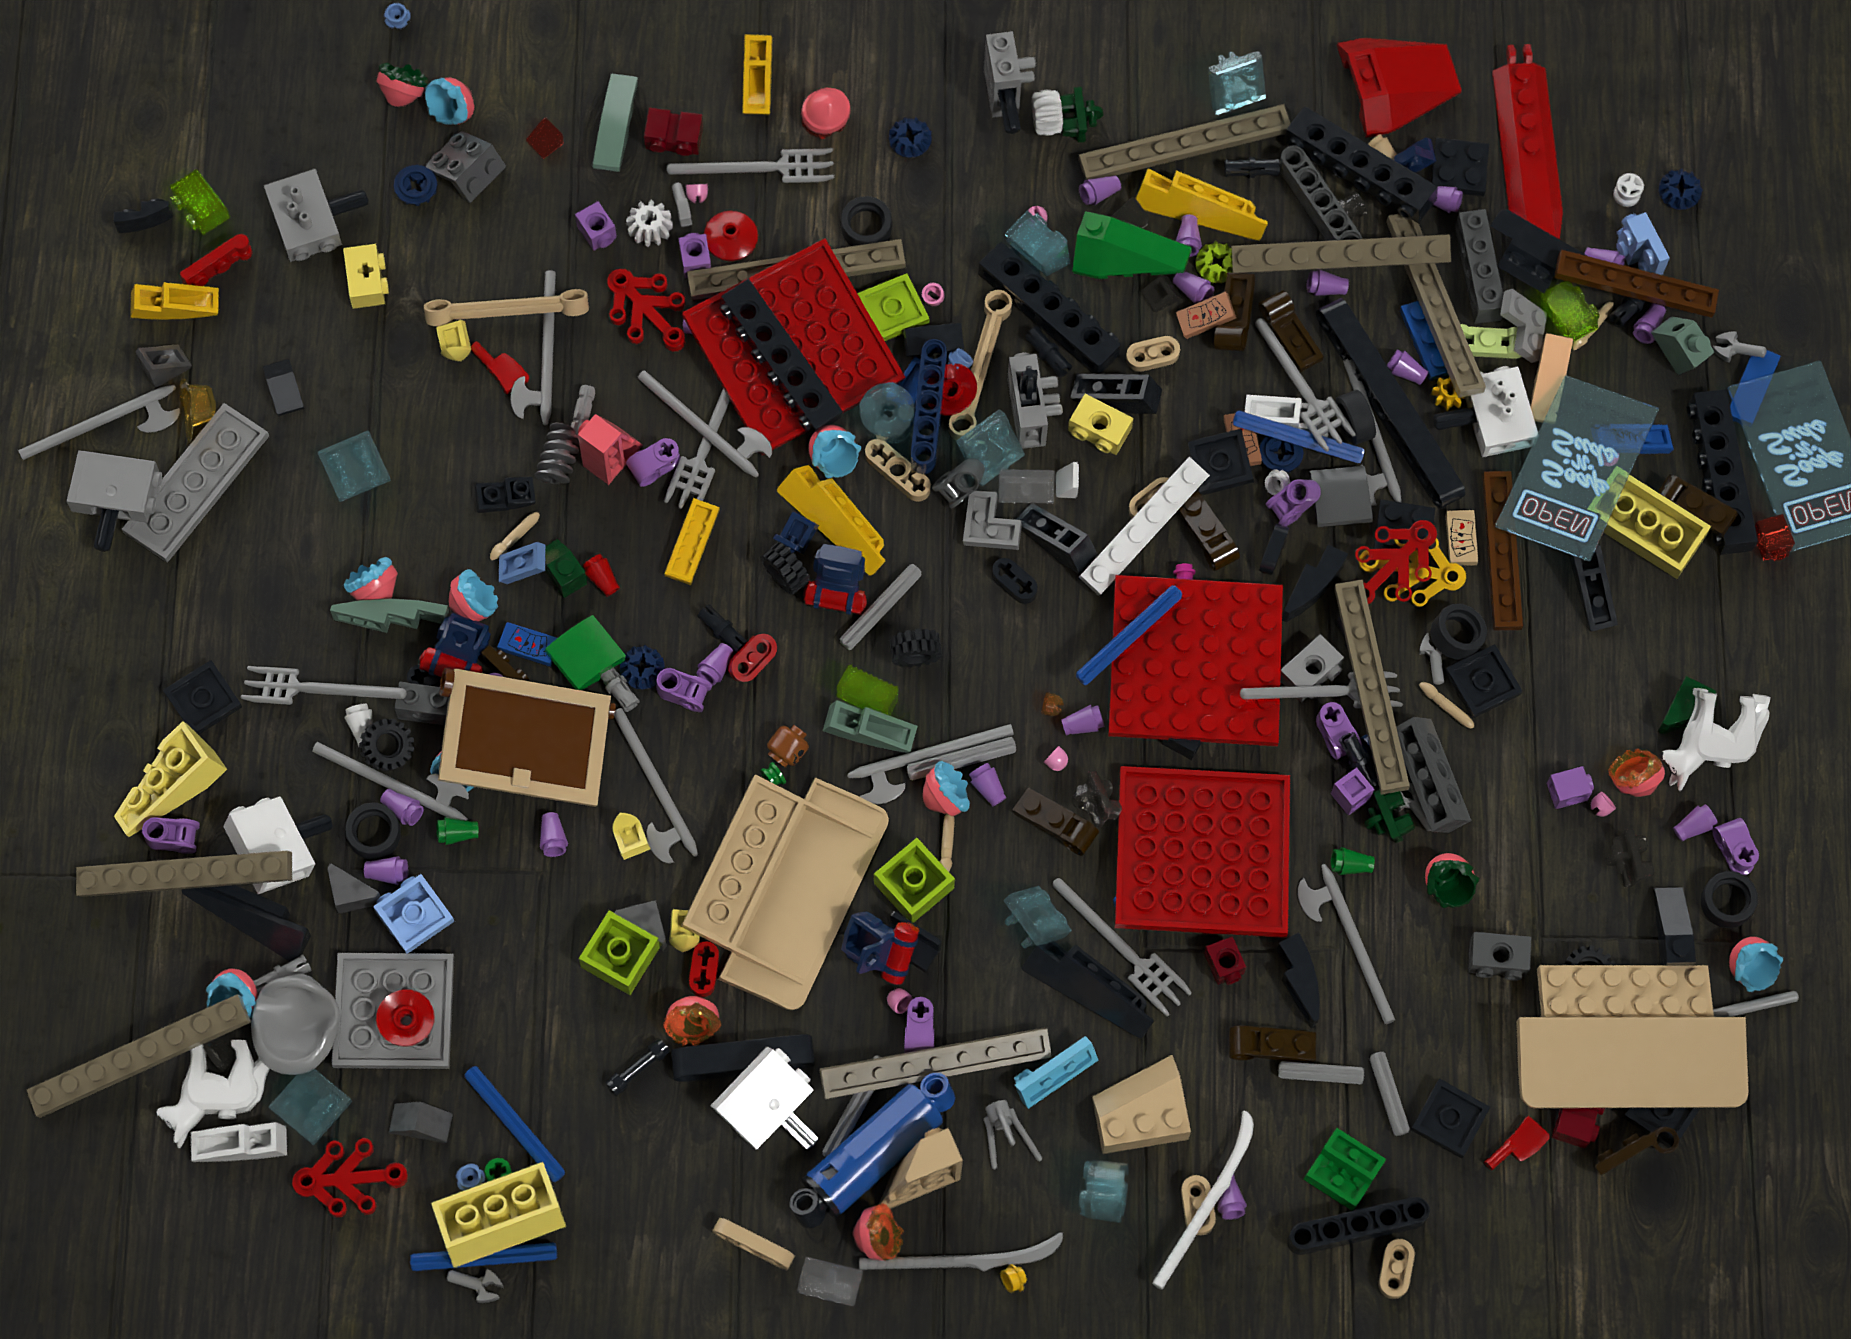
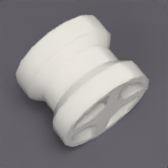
[1613,173,1644,207]

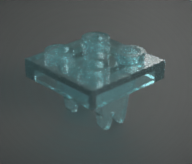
[1208,51,1266,115]
[956,410,1025,486]
[317,431,391,502]
[1003,886,1072,949]
[269,1069,352,1146]

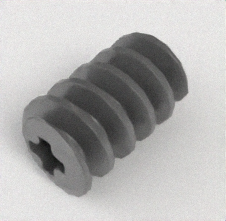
[535,423,579,484]

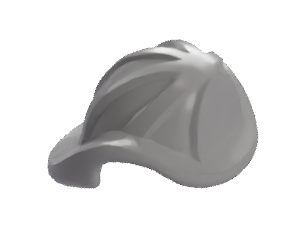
[251,974,340,1075]

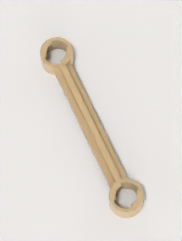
[424,289,589,326]
[949,290,1012,442]

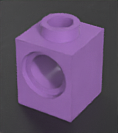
[575,202,617,251]
[679,233,711,278]
[1547,766,1594,809]
[1331,767,1374,816]

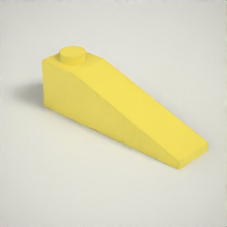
[114,721,227,837]

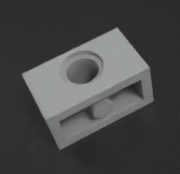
[1280,634,1344,702]

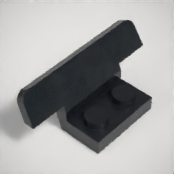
[1490,209,1587,294]

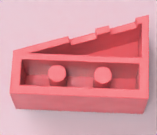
[578,414,643,485]

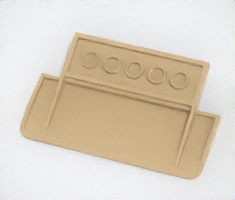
[681,775,889,1010]
[1517,965,1748,1108]

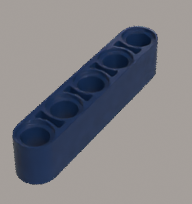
[911,339,947,474]

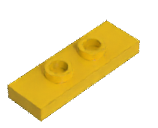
[664,498,720,585]

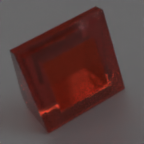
[526,117,564,159]

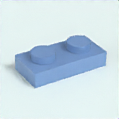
[499,542,546,584]

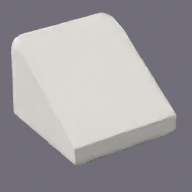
[1056,462,1079,498]

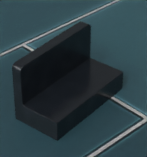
[887,911,942,973]

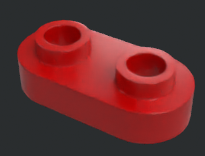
[728,634,777,682]

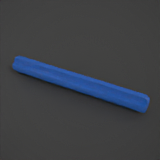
[1233,410,1364,464]
[1076,585,1182,685]
[465,1066,565,1182]
[410,1243,557,1271]

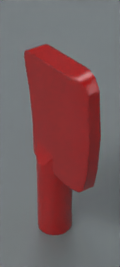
[471,342,529,394]
[1484,1116,1550,1170]

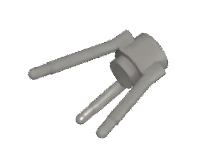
[983,1100,1042,1169]

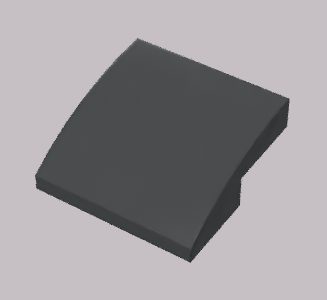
[1310,466,1373,527]

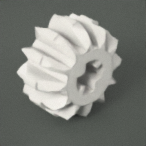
[1032,90,1063,136]
[626,200,673,247]

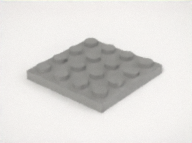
[332,953,454,1069]

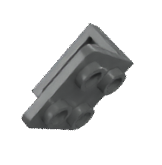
[426,131,506,203]

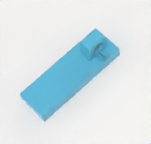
[1014,1036,1098,1109]

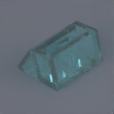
[1005,210,1070,277]

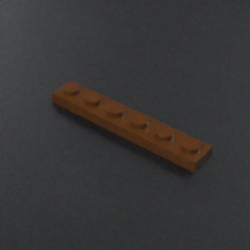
[1554,250,1719,318]
[1482,471,1523,631]

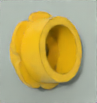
[1001,1264,1027,1293]

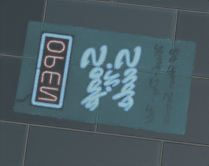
[1727,361,1851,552]
[1496,375,1659,561]

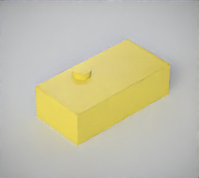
[1587,467,1711,579]
[432,1162,566,1268]

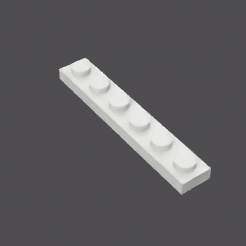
[1079,457,1210,596]

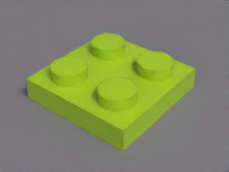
[858,273,930,341]

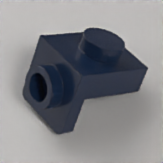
[1394,137,1436,173]
[773,512,819,555]

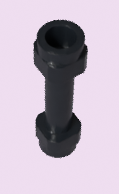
[605,1039,670,1096]

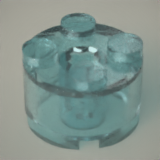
[860,382,915,444]
[1079,1160,1129,1223]

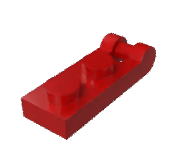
[180,234,252,286]

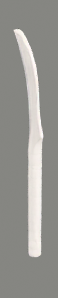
[1152,1111,1254,1290]

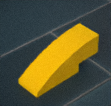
[743,35,772,114]
[131,282,219,319]

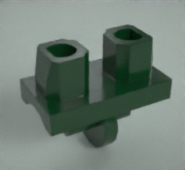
[1060,87,1104,142]
[1364,790,1415,843]

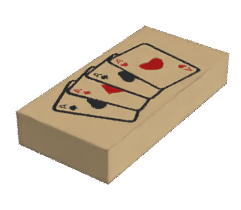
[1445,510,1478,566]

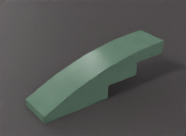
[593,74,638,172]
[330,599,450,633]

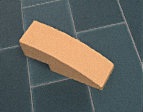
[1530,333,1573,425]

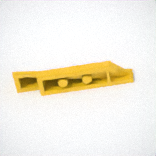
[1133,169,1268,240]
[777,465,885,575]

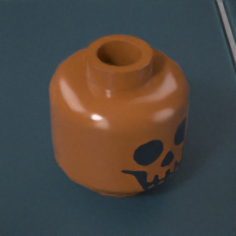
[767,724,809,768]

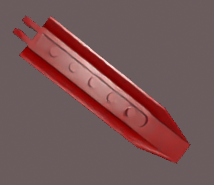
[1492,44,1563,239]

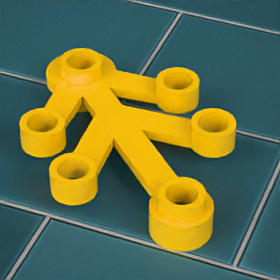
[1358,536,1466,607]

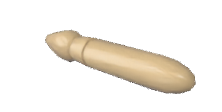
[1572,302,1614,350]
[490,512,540,560]
[1419,682,1474,728]
[940,814,955,872]

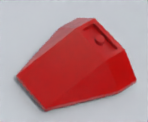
[1337,38,1462,138]

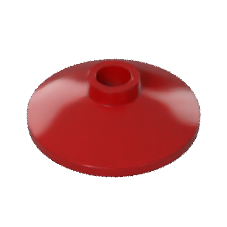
[704,211,758,261]
[927,363,977,415]
[376,989,435,1047]

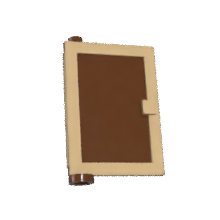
[438,668,616,807]

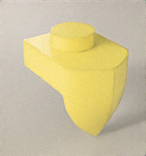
[436,320,471,361]
[612,813,650,860]
[669,909,700,952]

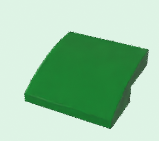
[545,615,626,691]
[1304,1128,1386,1211]

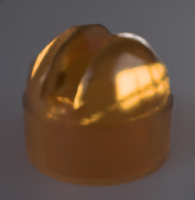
[1042,692,1064,716]

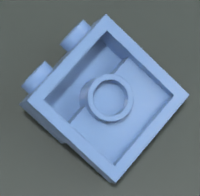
[1616,212,1670,275]
[373,874,454,954]

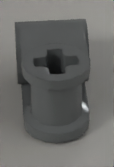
[932,458,985,508]

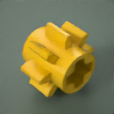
[1431,377,1466,411]

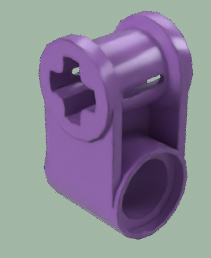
[626,438,680,487]
[1266,480,1321,526]
[657,668,712,712]
[1316,702,1362,760]
[142,817,200,854]
[1713,818,1759,876]
[904,997,934,1053]

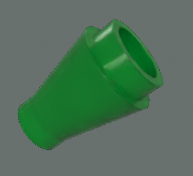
[437,817,478,845]
[1331,847,1375,875]

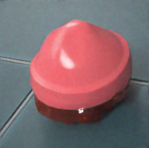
[801,88,850,139]

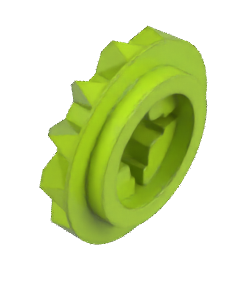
[1196,241,1233,283]

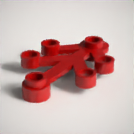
[607,269,685,351]
[1355,520,1437,604]
[292,1138,408,1218]

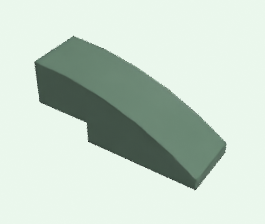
[823,700,917,753]

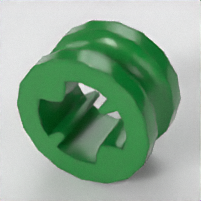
[760,762,786,785]
[485,1158,512,1182]

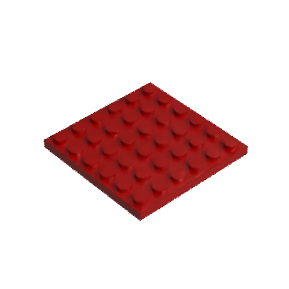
[682,239,906,455]
[1108,575,1283,746]
[1115,766,1290,937]

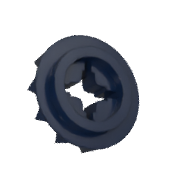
[889,117,932,157]
[394,165,438,206]
[1659,168,1703,210]
[1260,436,1303,473]
[620,645,665,689]

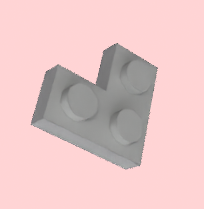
[1500,289,1547,363]
[963,491,1022,550]

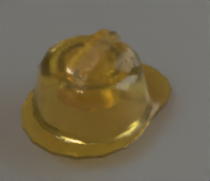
[180,378,216,443]

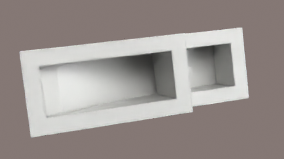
[1245,395,1330,437]
[191,1122,287,1162]

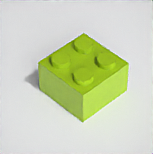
[874,838,955,923]
[579,910,660,995]

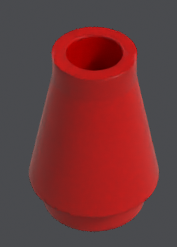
[582,554,620,597]

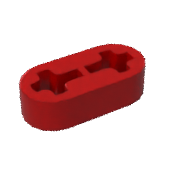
[689,941,719,997]

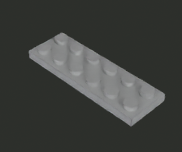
[122,403,269,563]

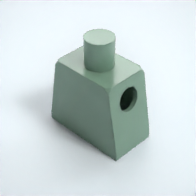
[1651,317,1714,375]

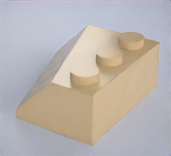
[1092,1055,1191,1154]
[878,1128,962,1211]

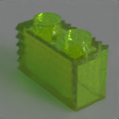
[170,169,230,235]
[1540,281,1600,343]
[837,664,898,716]

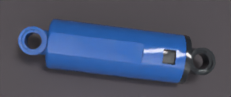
[790,1072,955,1228]

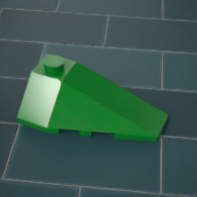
[1072,212,1192,279]

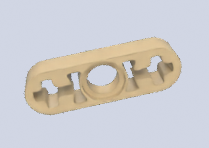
[865,439,931,502]
[712,1218,795,1270]

